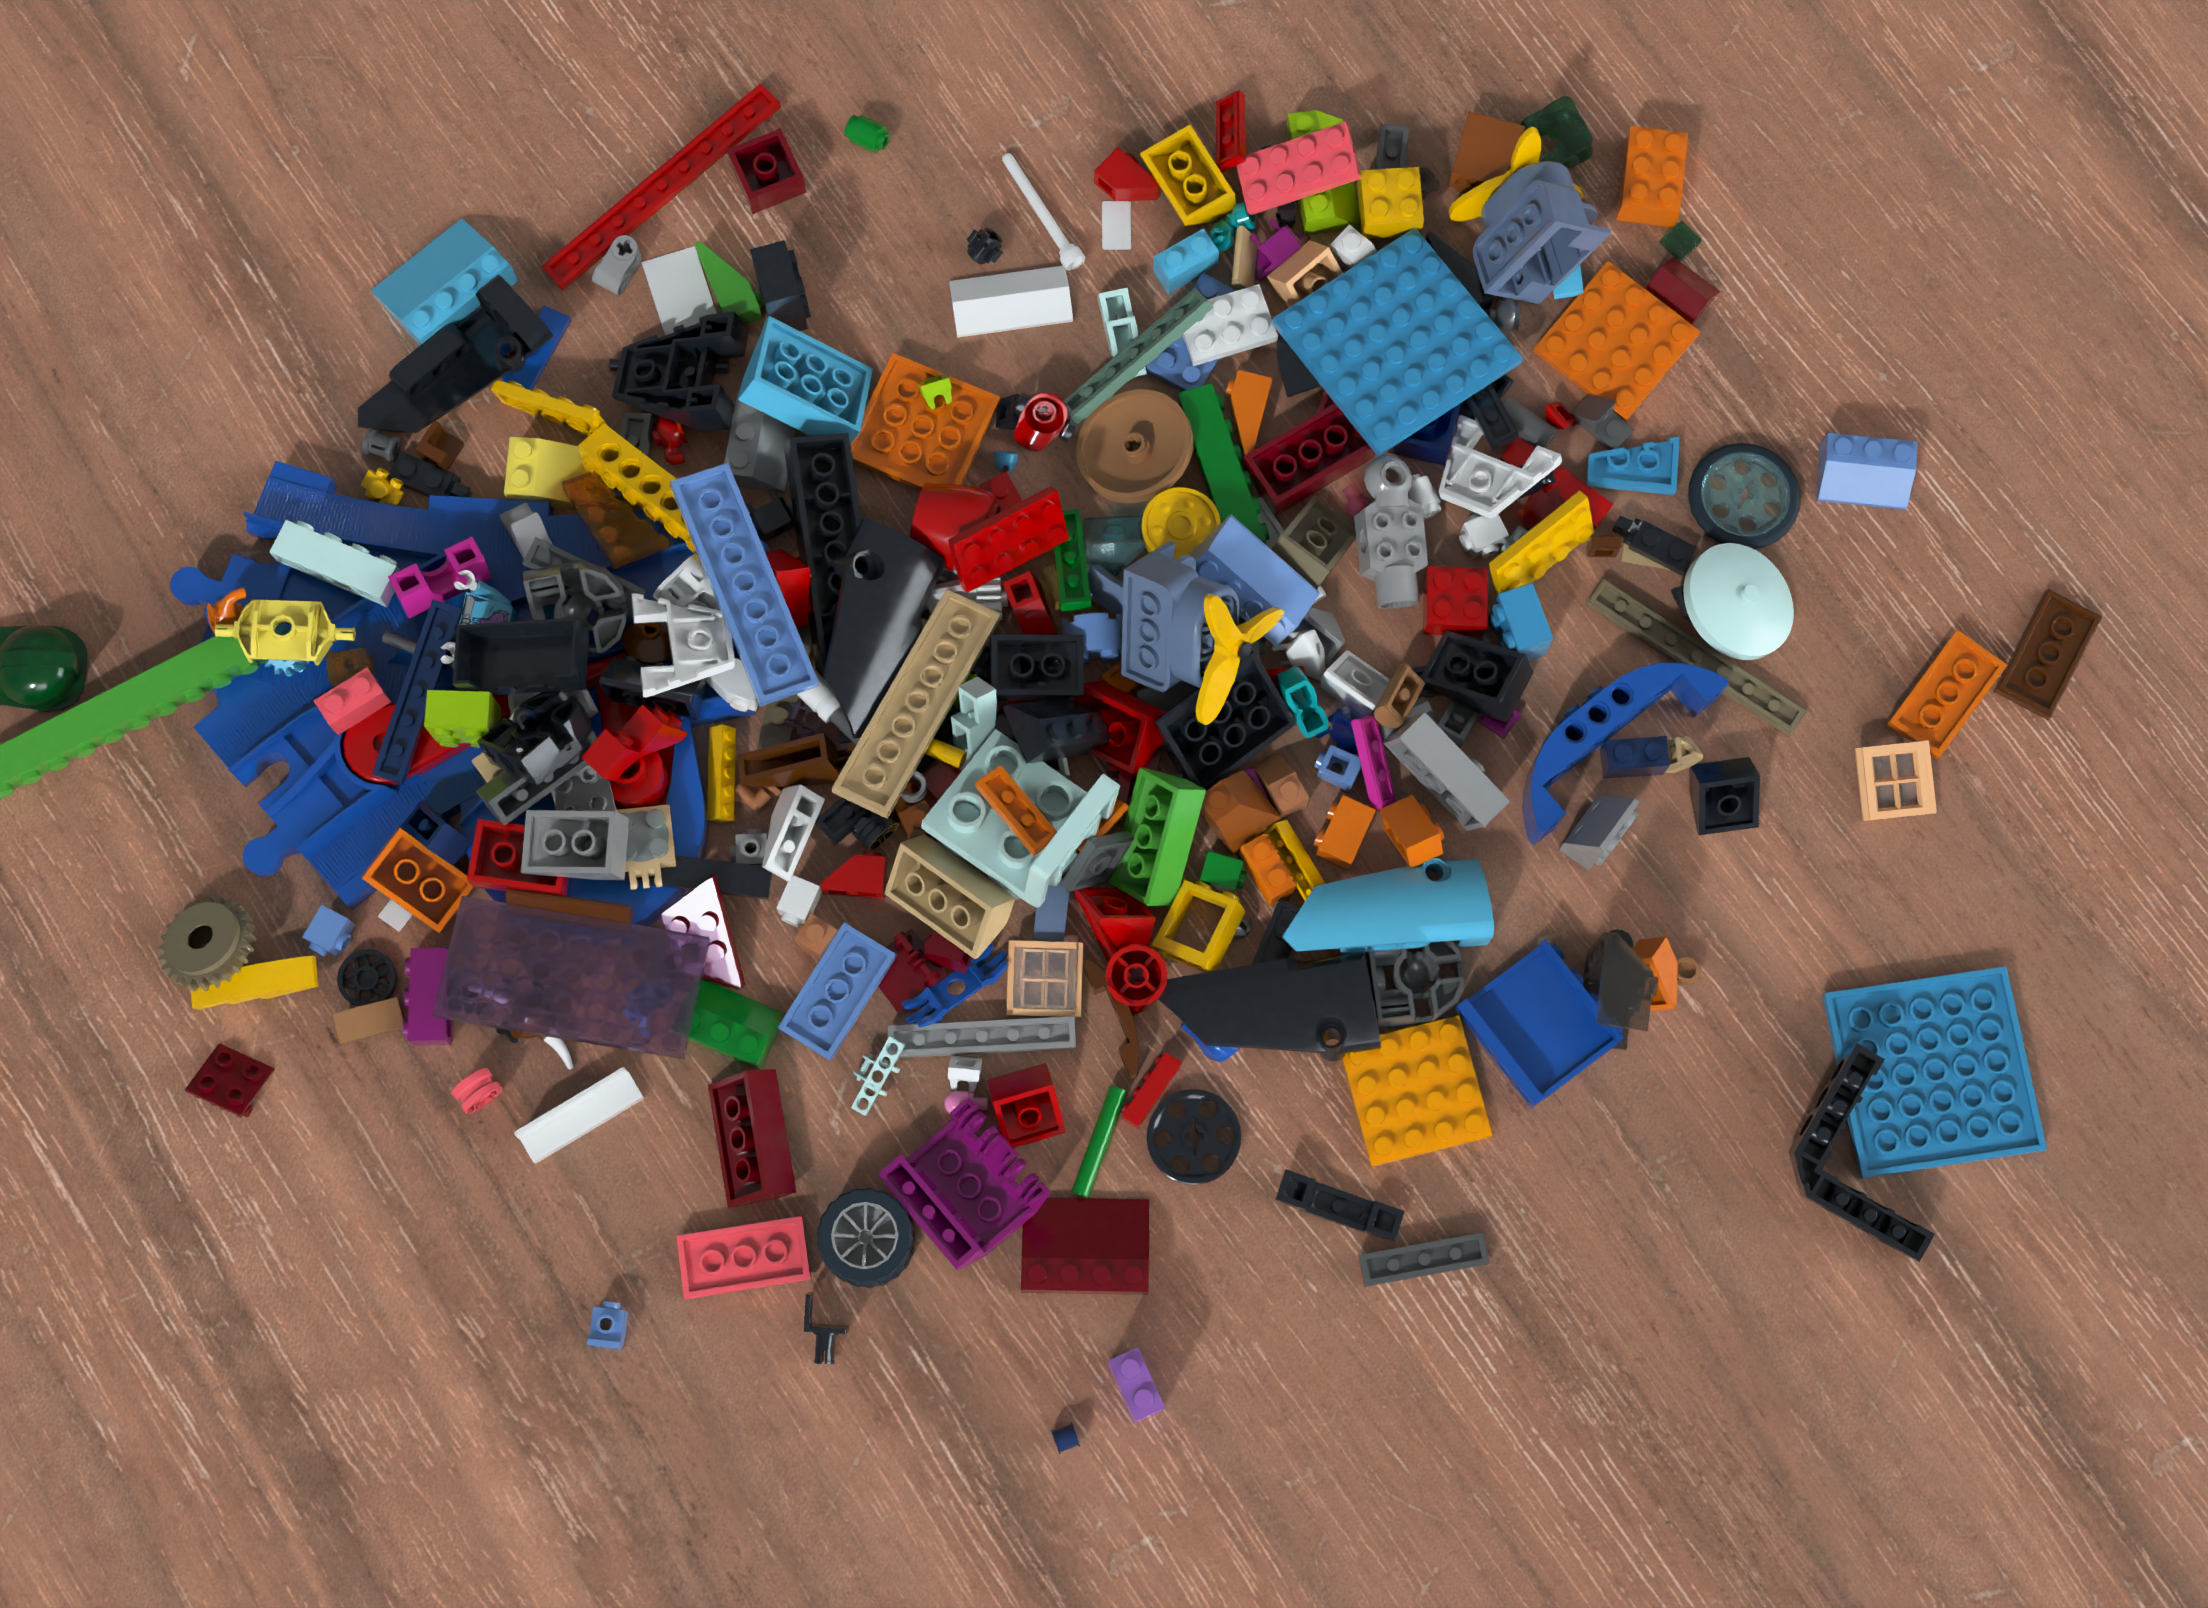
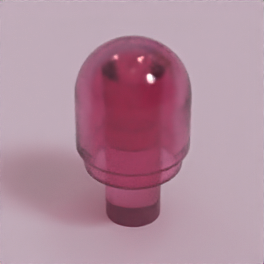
[1342,485,1371,520]

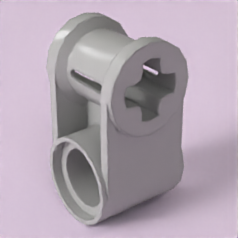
[592,235,642,296]

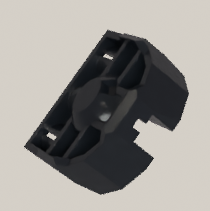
[477,691,592,785]

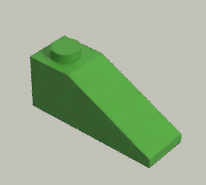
[694,241,764,325]

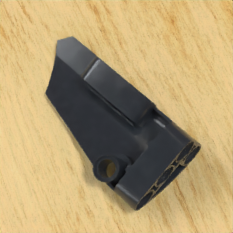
[358,274,554,433]
[823,519,946,738]

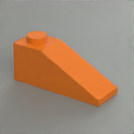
[1226,370,1272,469]

